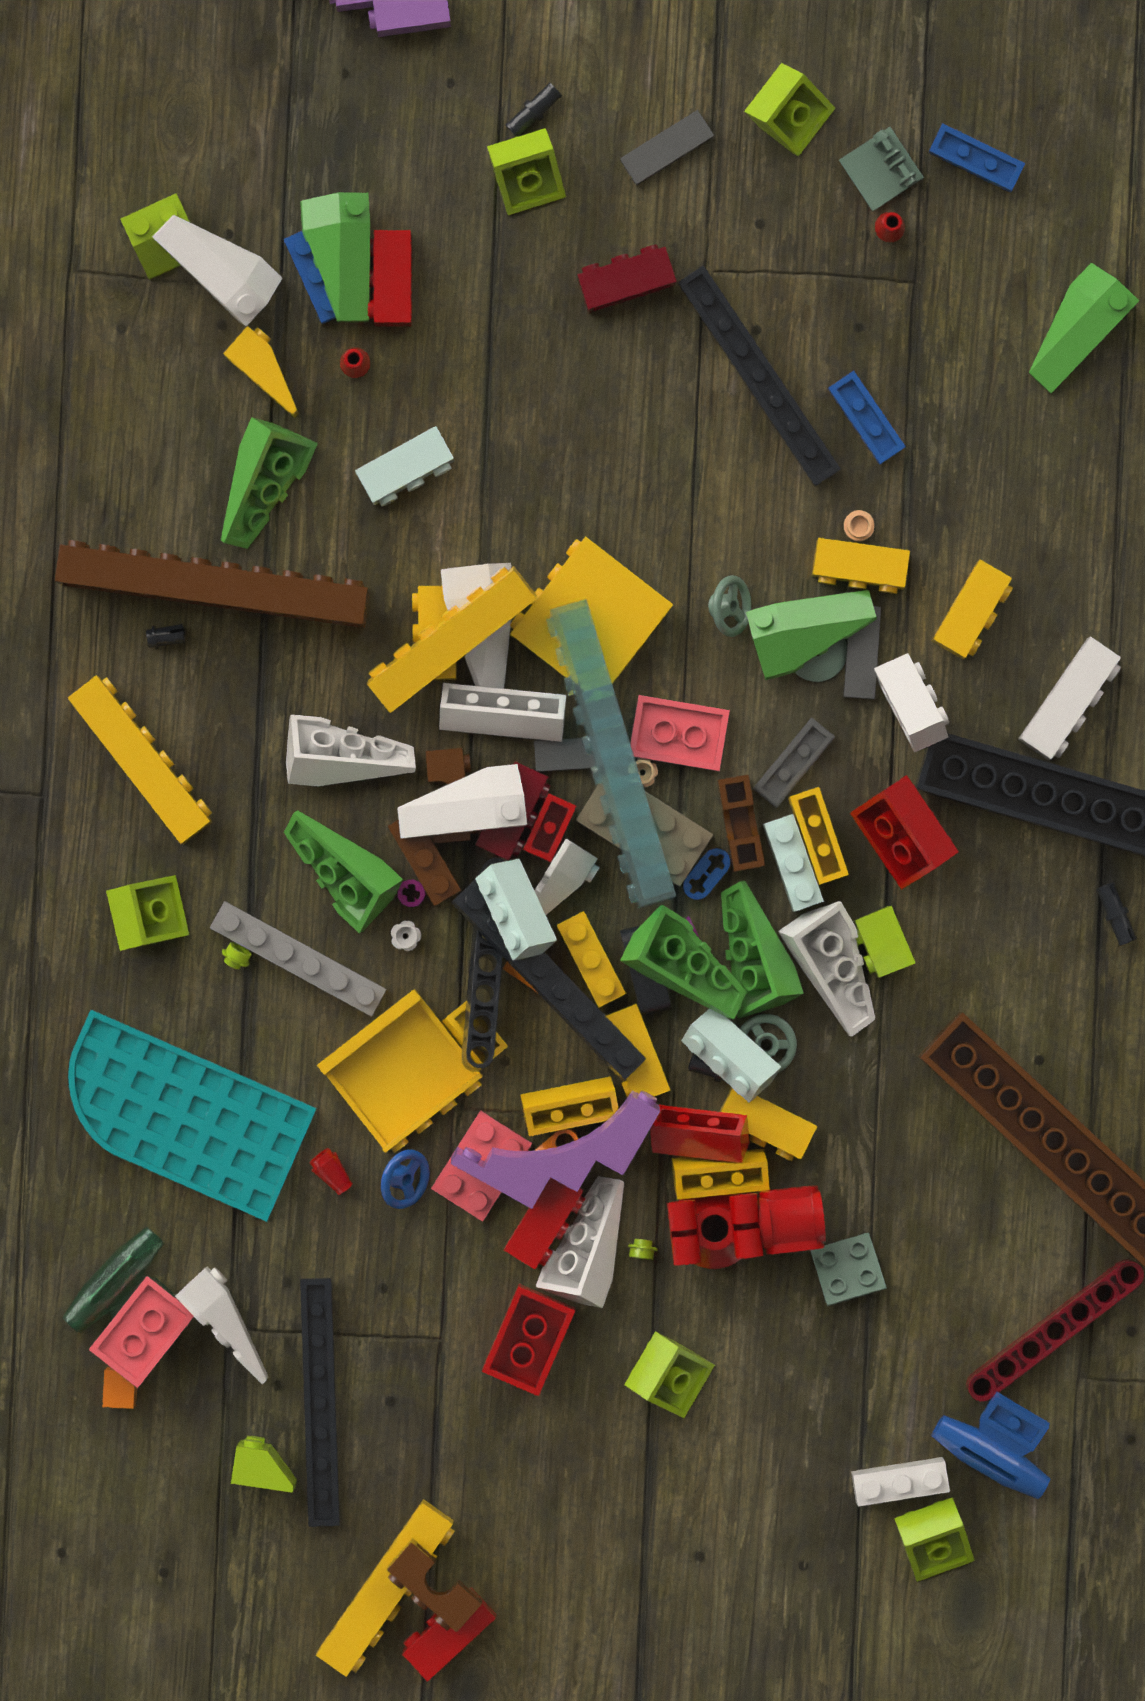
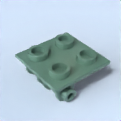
[839,127,924,212]
[810,1232,887,1306]

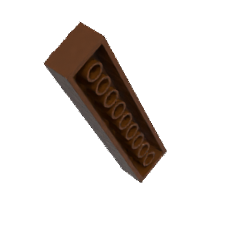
[55,540,370,628]
[918,1012,1145,1267]

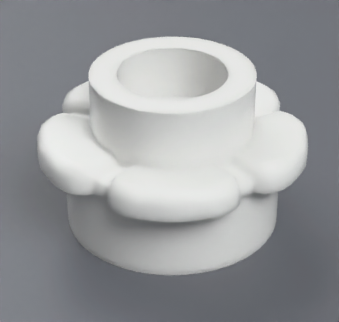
[391,921,421,951]

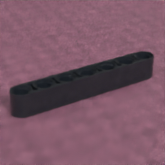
[462,858,505,1072]

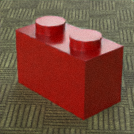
[523,793,577,862]

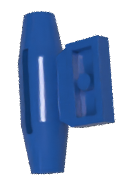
[931,1392,1050,1499]

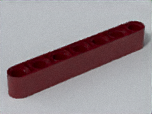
[966,1259,1144,1401]

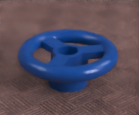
[381,1150,430,1209]

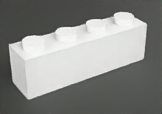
[1018,637,1121,760]
[439,683,566,742]

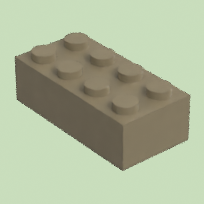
[576,768,713,887]

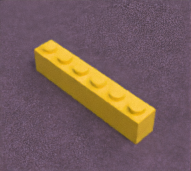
[367,566,537,713]
[68,675,212,845]
[316,1499,455,1677]

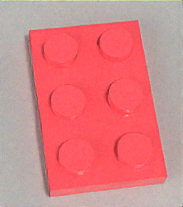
[628,695,730,771]
[431,1110,532,1222]
[89,1276,194,1388]

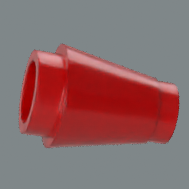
[875,212,905,242]
[340,347,370,378]
[309,1148,353,1195]

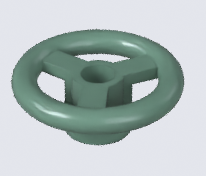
[708,575,751,637]
[740,1014,797,1073]

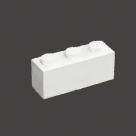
[874,653,949,752]
[851,1457,950,1506]

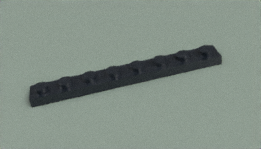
[678,265,841,487]
[451,880,646,1081]
[300,1277,340,1527]

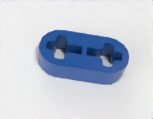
[683,848,730,900]

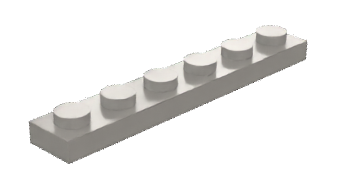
[210,901,387,1017]

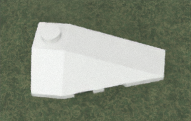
[152,215,282,326]
[441,563,511,689]
[286,715,416,786]
[397,764,527,838]
[534,839,599,915]
[778,901,875,1037]
[536,1176,624,1308]
[175,1266,268,1384]

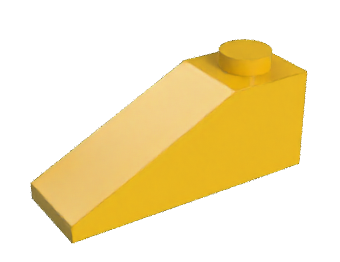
[223,326,298,418]

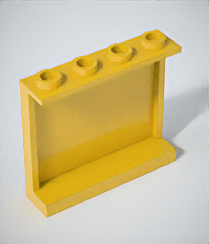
[510,536,673,703]
[317,989,483,1153]

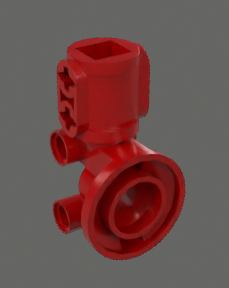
[667,1185,826,1269]

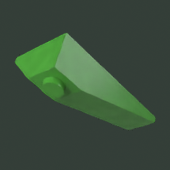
[300,192,370,322]
[1029,263,1139,394]
[221,417,318,549]
[746,590,877,680]
[284,810,403,933]
[721,881,804,1018]
[620,905,747,1019]

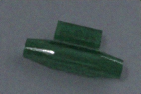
[62,1226,179,1334]

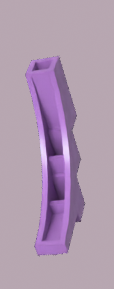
[329,0,451,37]

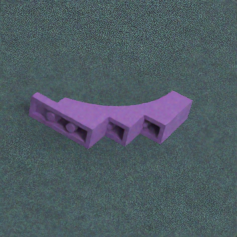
[451,1090,660,1209]

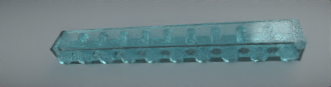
[546,599,676,909]

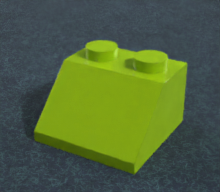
[744,63,835,157]
[487,128,566,215]
[120,193,190,280]
[106,875,189,951]
[853,906,915,977]
[624,1331,715,1418]
[231,1436,297,1493]
[894,1497,975,1582]

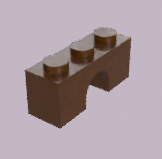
[425,748,477,844]
[717,774,765,872]
[388,819,462,906]
[387,1538,482,1632]

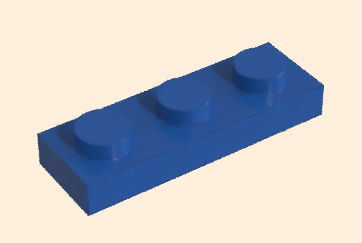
[928,123,1025,193]
[283,231,336,324]
[828,371,906,465]

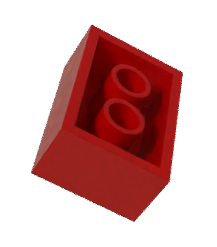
[850,775,959,890]
[482,1284,575,1396]

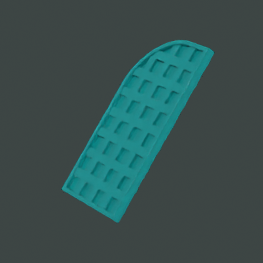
[68,1009,317,1222]

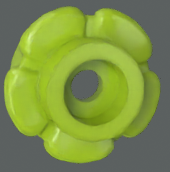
[222,942,251,969]
[628,1239,658,1260]

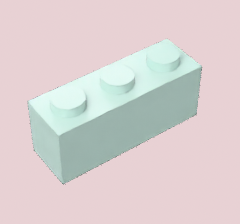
[355,426,454,507]
[763,814,824,912]
[476,859,557,961]
[681,1009,781,1103]

